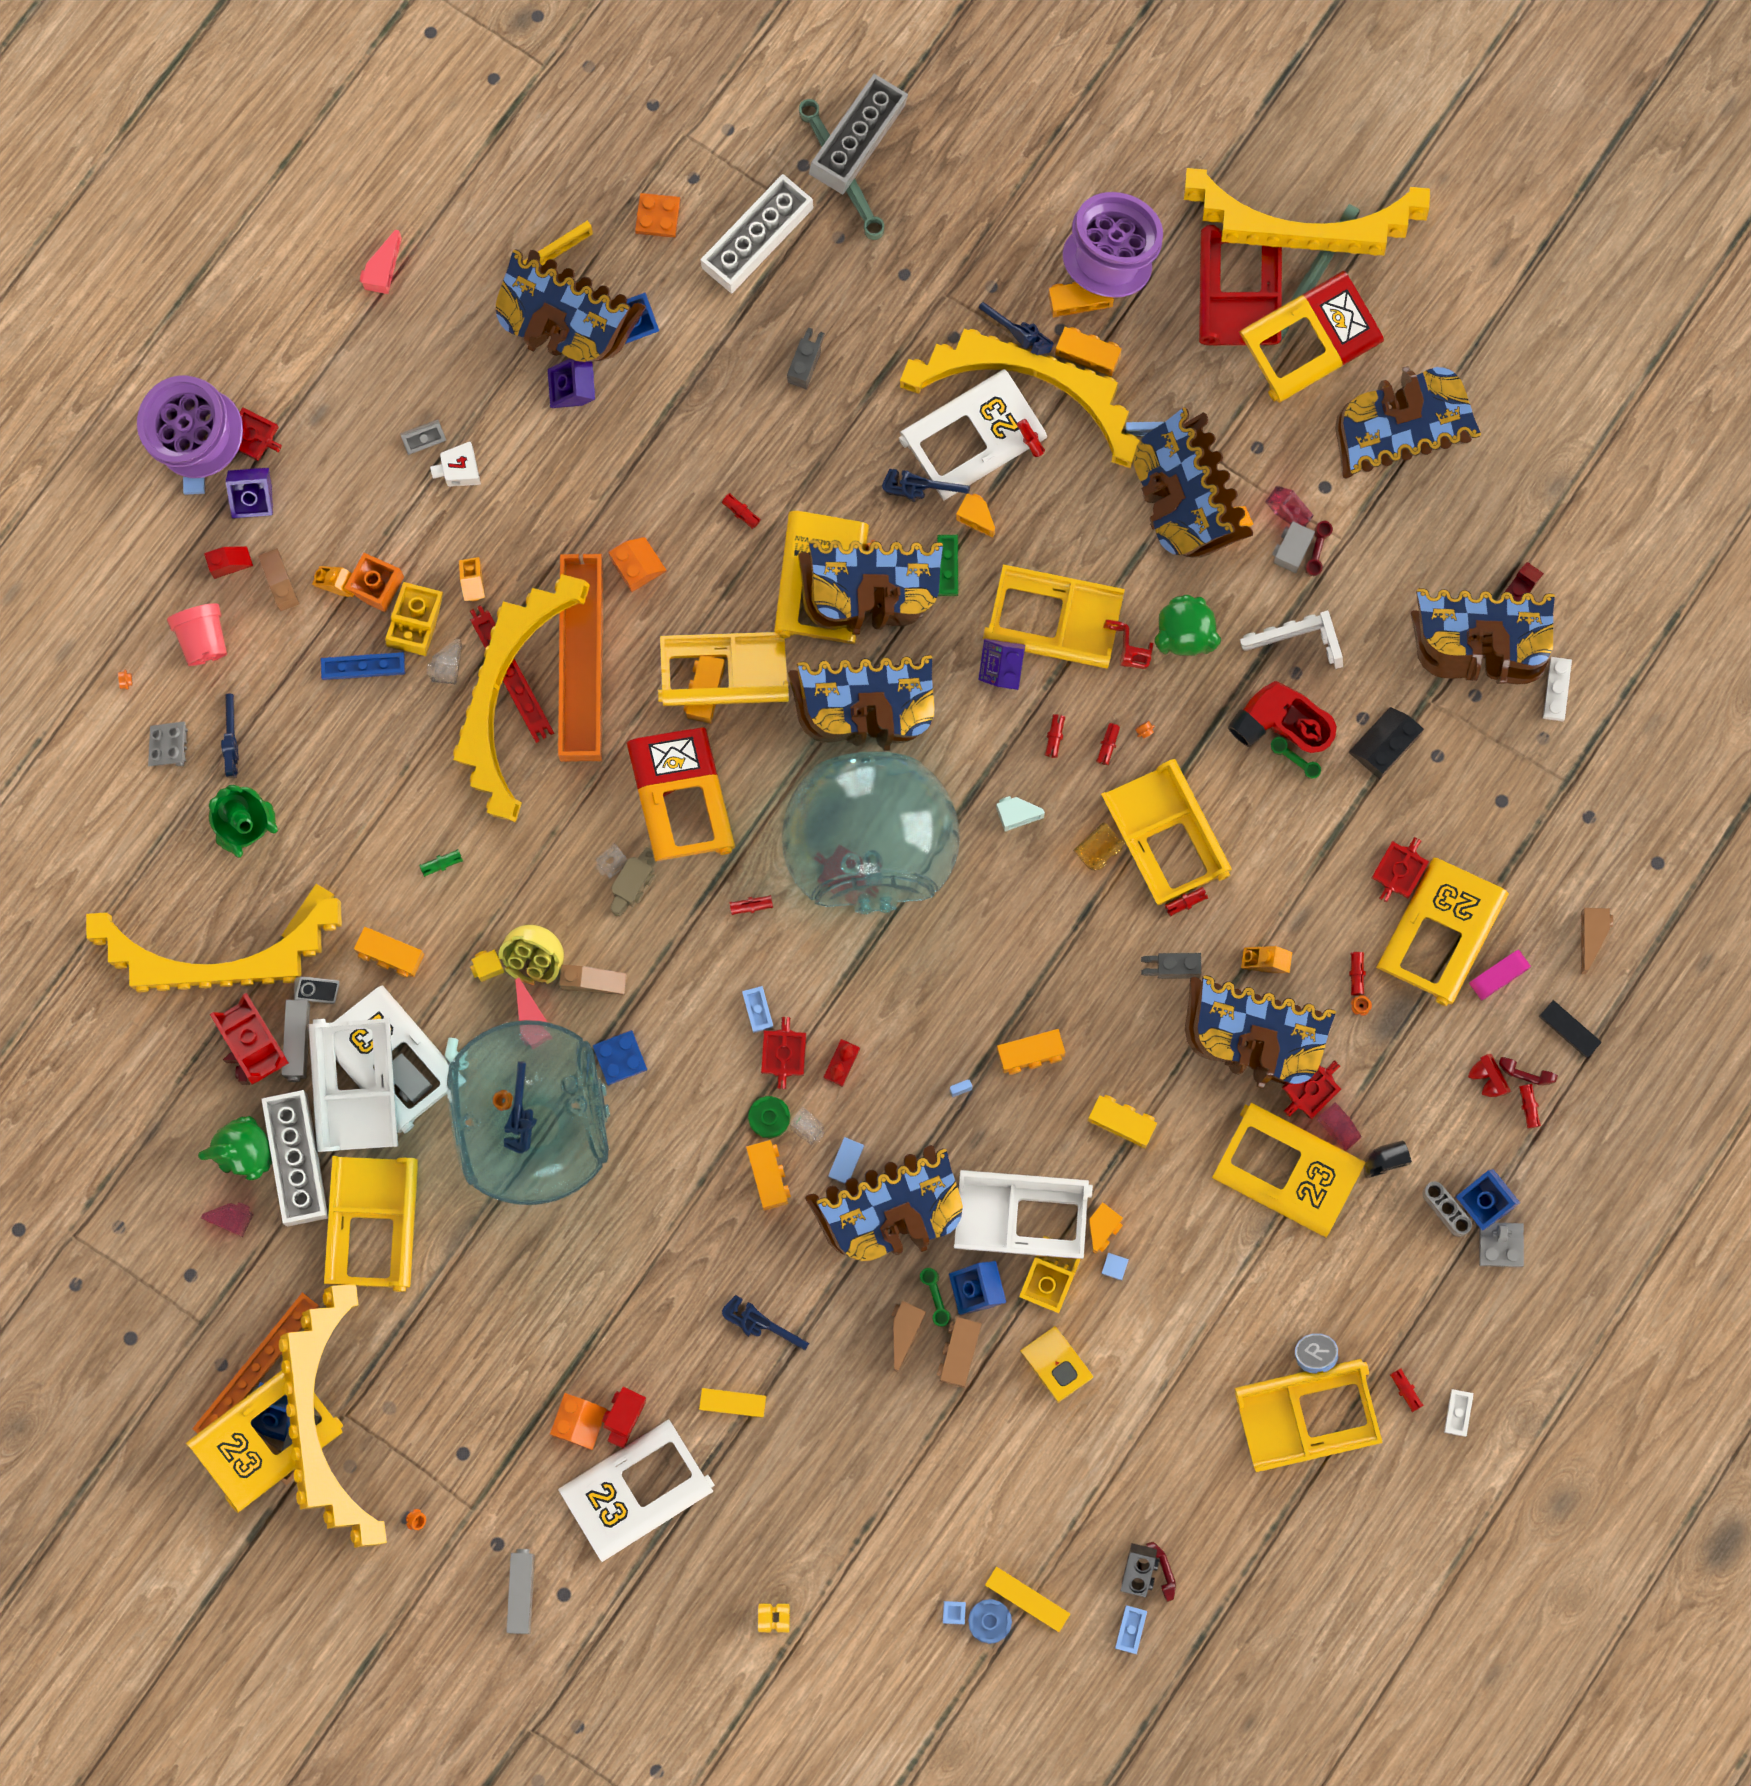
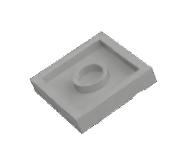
[1479,1223,1524,1267]

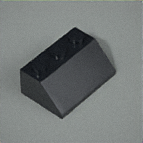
[1349,707,1424,780]

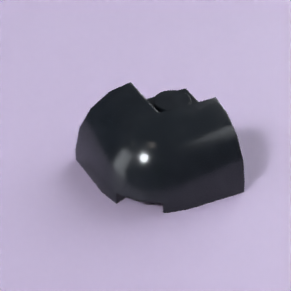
[1364,1140,1412,1178]

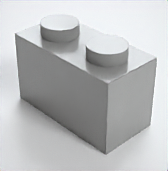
[1272,521,1315,573]
[393,1053,433,1104]

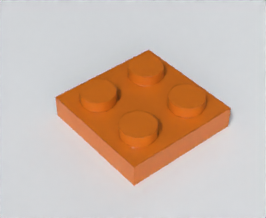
[635,193,681,238]

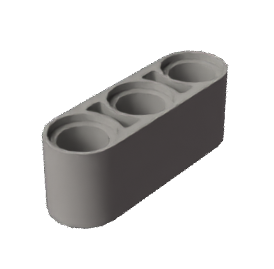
[1422,1181,1472,1237]

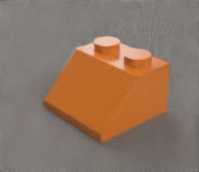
[608,537,667,592]
[345,552,404,612]
[550,1393,607,1450]

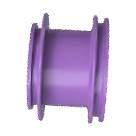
[1063,192,1163,297]
[137,375,243,478]

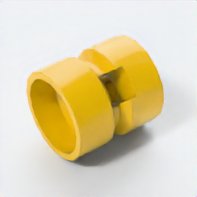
[758,1603,790,1633]

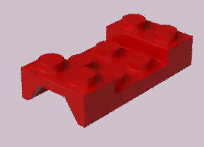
[210,993,289,1085]

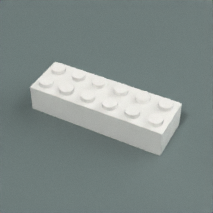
[700,174,813,294]
[262,1090,328,1227]

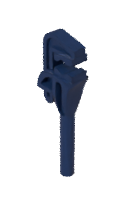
[979,302,1054,355]
[882,469,970,502]
[221,693,239,778]
[504,1061,537,1154]
[722,1295,809,1350]

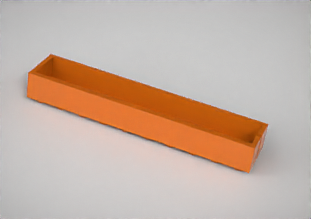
[558,554,603,762]

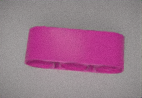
[1469,949,1531,1001]

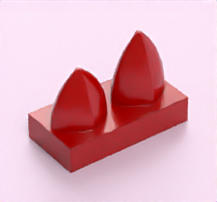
[823,1039,860,1087]
[1468,1054,1512,1097]

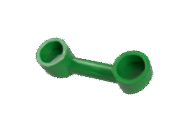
[1271,737,1321,779]
[920,1268,951,1326]

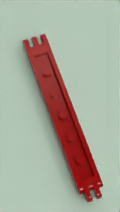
[470,605,555,743]

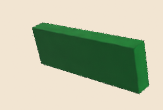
[937,535,958,596]

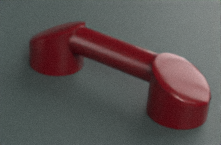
[1304,521,1333,577]
[1499,1057,1558,1086]
[1146,1542,1176,1602]

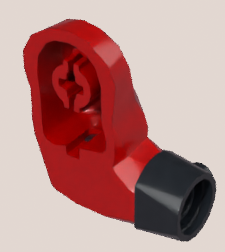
[1228,681,1337,753]

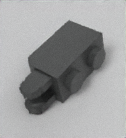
[787,328,825,389]
[1141,953,1202,979]

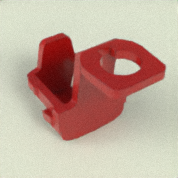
[1103,619,1154,669]

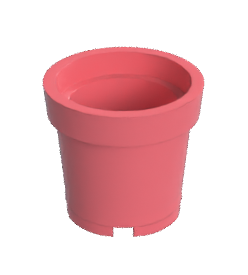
[167,603,227,666]

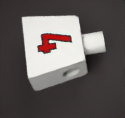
[430,442,481,486]

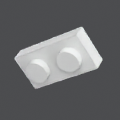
[1444,1389,1474,1437]

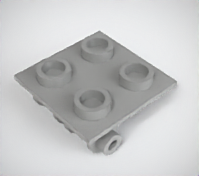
[148,722,188,767]

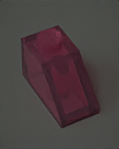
[1265,486,1314,527]
[1317,1102,1362,1151]
[201,1202,254,1237]

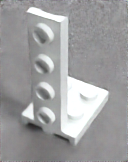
[1240,610,1343,669]

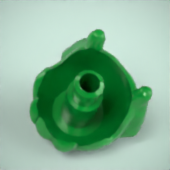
[1154,595,1221,656]
[208,785,278,858]
[198,1116,272,1180]

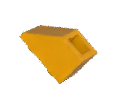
[312,566,354,597]
[1241,946,1292,973]
[1089,1202,1123,1254]

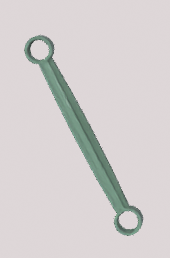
[799,99,884,240]
[1280,204,1360,343]

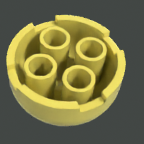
[499,925,564,985]

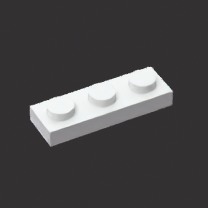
[1543,657,1572,721]

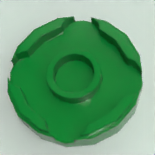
[748,1096,791,1139]

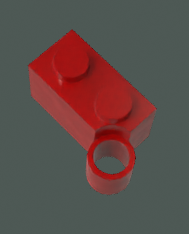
[602,1387,646,1449]

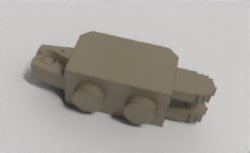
[611,847,655,917]

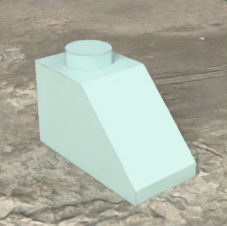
[996,796,1045,831]

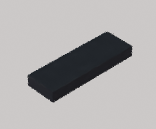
[1538,1000,1602,1058]

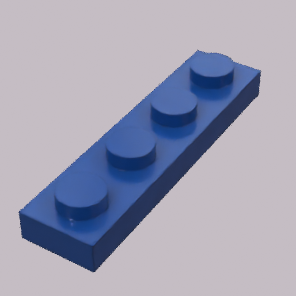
[321,652,405,680]

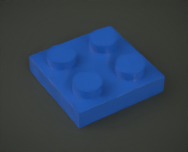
[593,1030,647,1085]

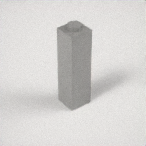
[282,1000,310,1082]
[507,1549,535,1634]

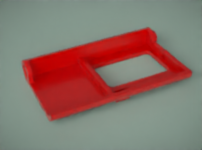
[1199,225,1282,346]

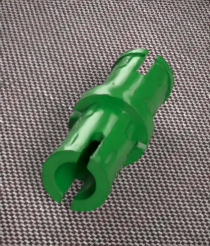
[419,849,463,877]

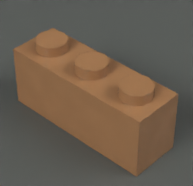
[937,1317,982,1388]

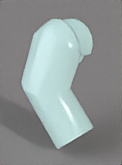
[445,1038,465,1068]

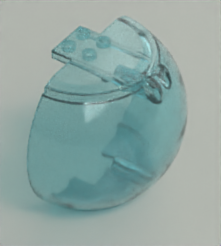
[782,751,960,914]
[447,1020,610,1205]

